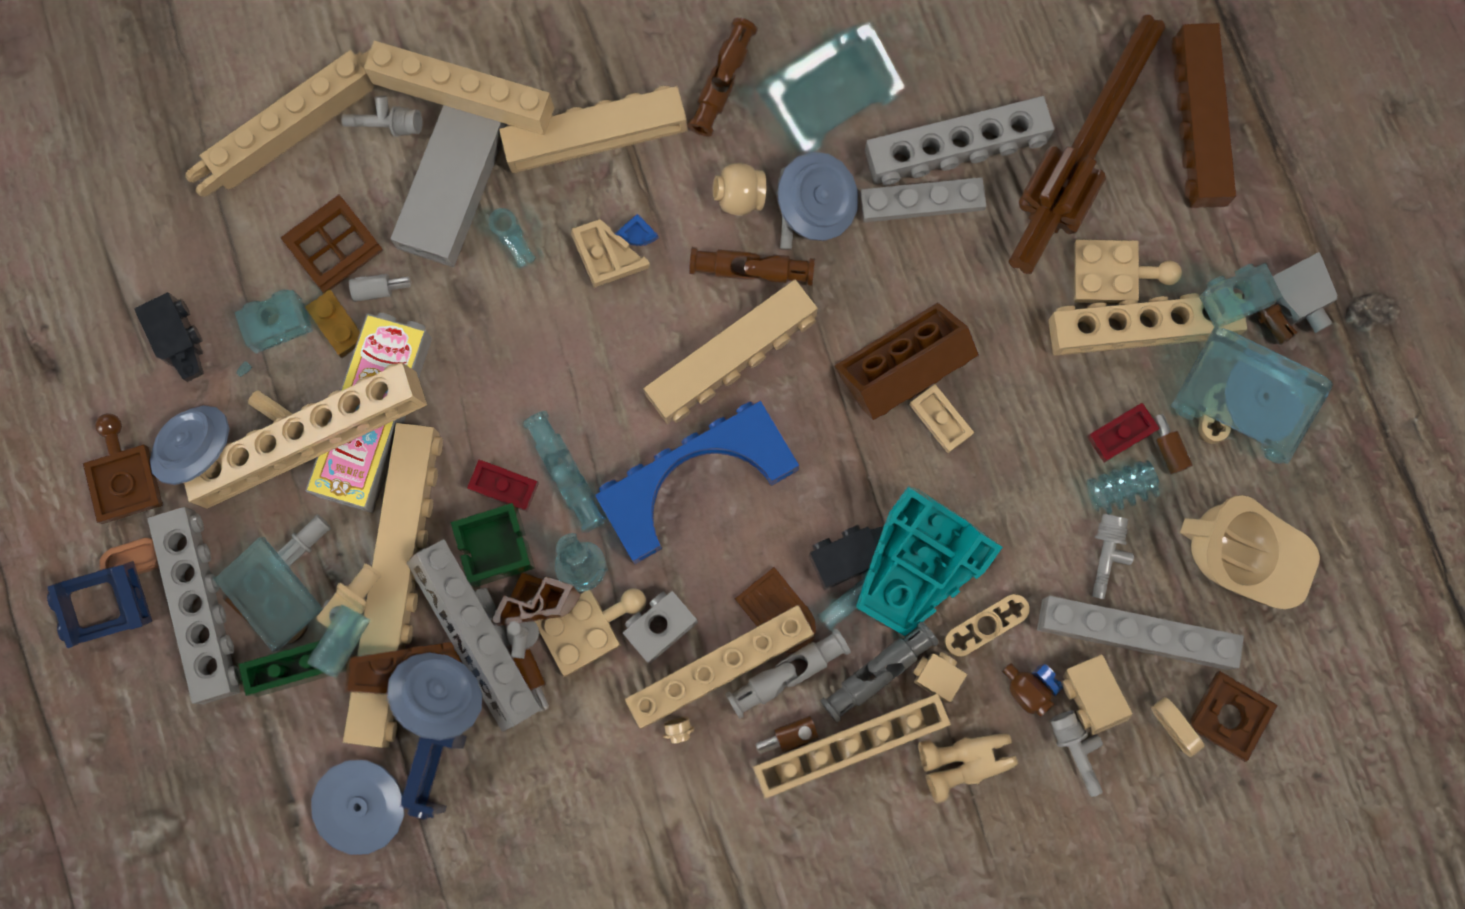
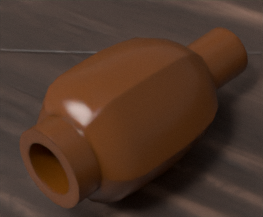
[1002,663,1055,717]

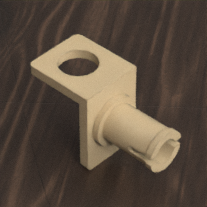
[317,564,382,637]

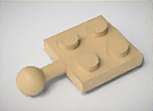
[1074,240,1182,303]
[535,588,646,677]

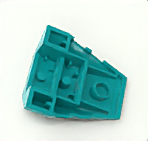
[856,486,1003,636]

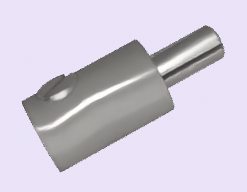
[349,274,411,302]

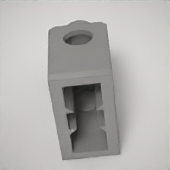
[1261,252,1338,333]

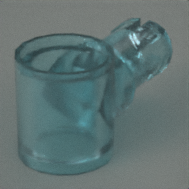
[488,208,536,269]

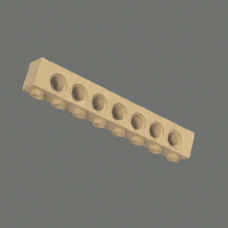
[184,362,427,509]

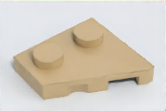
[571,219,650,288]

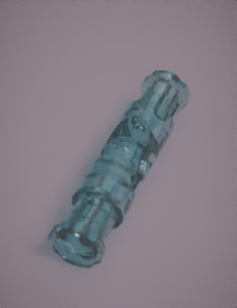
[523,411,607,533]

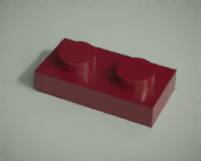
[1087,403,1160,463]
[467,459,539,512]

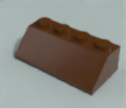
[834,302,979,420]

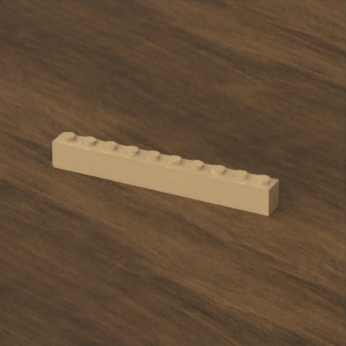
[343,423,443,747]

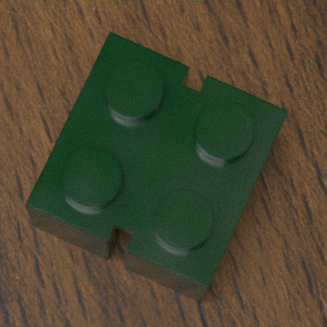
[450,503,536,588]

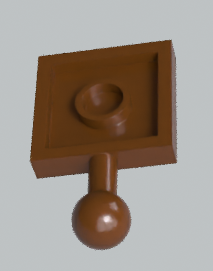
[83,413,163,524]

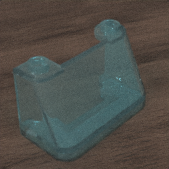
[755,22,904,153]
[1171,327,1333,464]

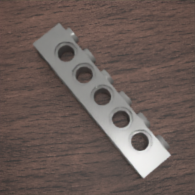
[864,96,1054,185]
[147,507,242,704]

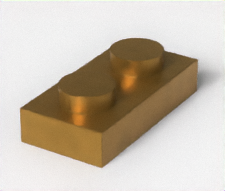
[305,290,361,358]

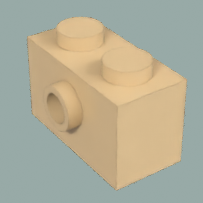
[1062,655,1132,736]

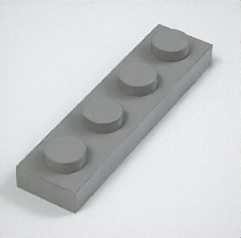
[860,177,986,222]

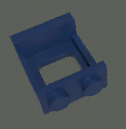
[47,561,152,648]
[400,734,467,820]

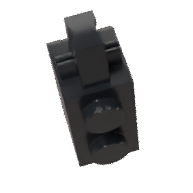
[134,292,204,382]
[809,525,884,591]

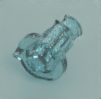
[555,533,608,592]

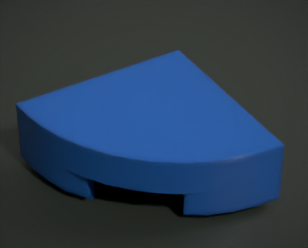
[615,213,659,246]
[1032,664,1063,697]

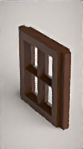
[280,194,383,293]

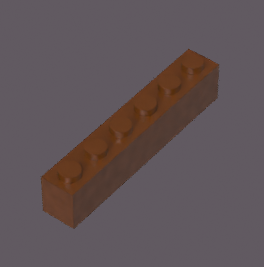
[1172,23,1236,208]

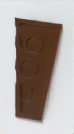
[345,642,463,695]

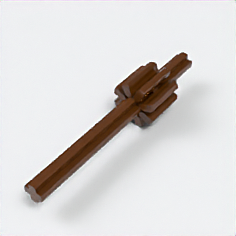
[1008,15,1166,274]

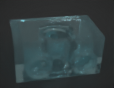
[1199,263,1283,330]
[234,290,314,353]

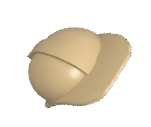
[1180,495,1320,609]

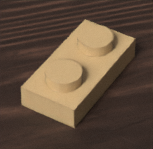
[909,384,974,454]

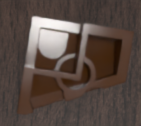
[491,573,581,626]

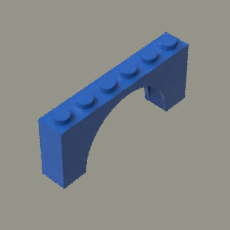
[595,401,799,564]

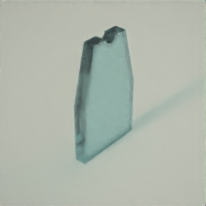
[236,361,252,377]

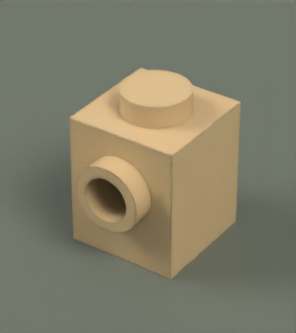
[913,652,967,703]

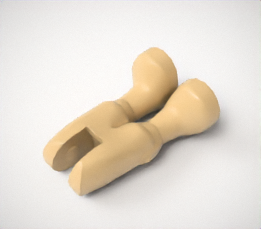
[918,734,1018,804]

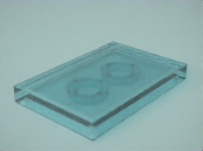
[214,537,323,652]

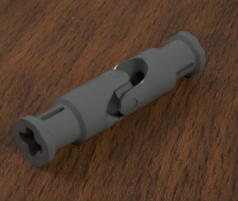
[820,622,939,723]

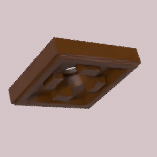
[1189,671,1278,762]

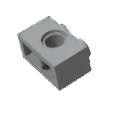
[623,591,698,664]

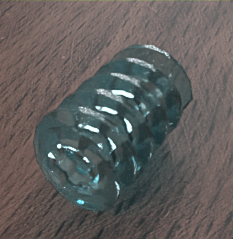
[1086,460,1160,515]

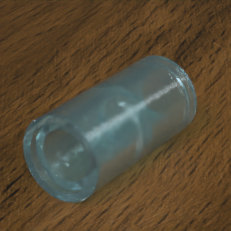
[307,605,371,679]

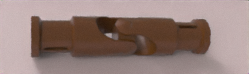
[687,17,758,137]
[689,247,815,286]

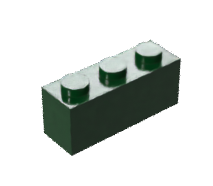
[238,637,348,697]

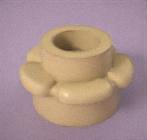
[663,717,695,743]

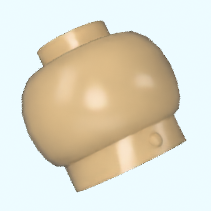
[713,163,767,215]

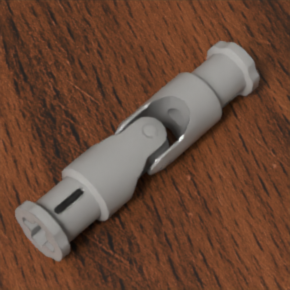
[725,628,851,719]

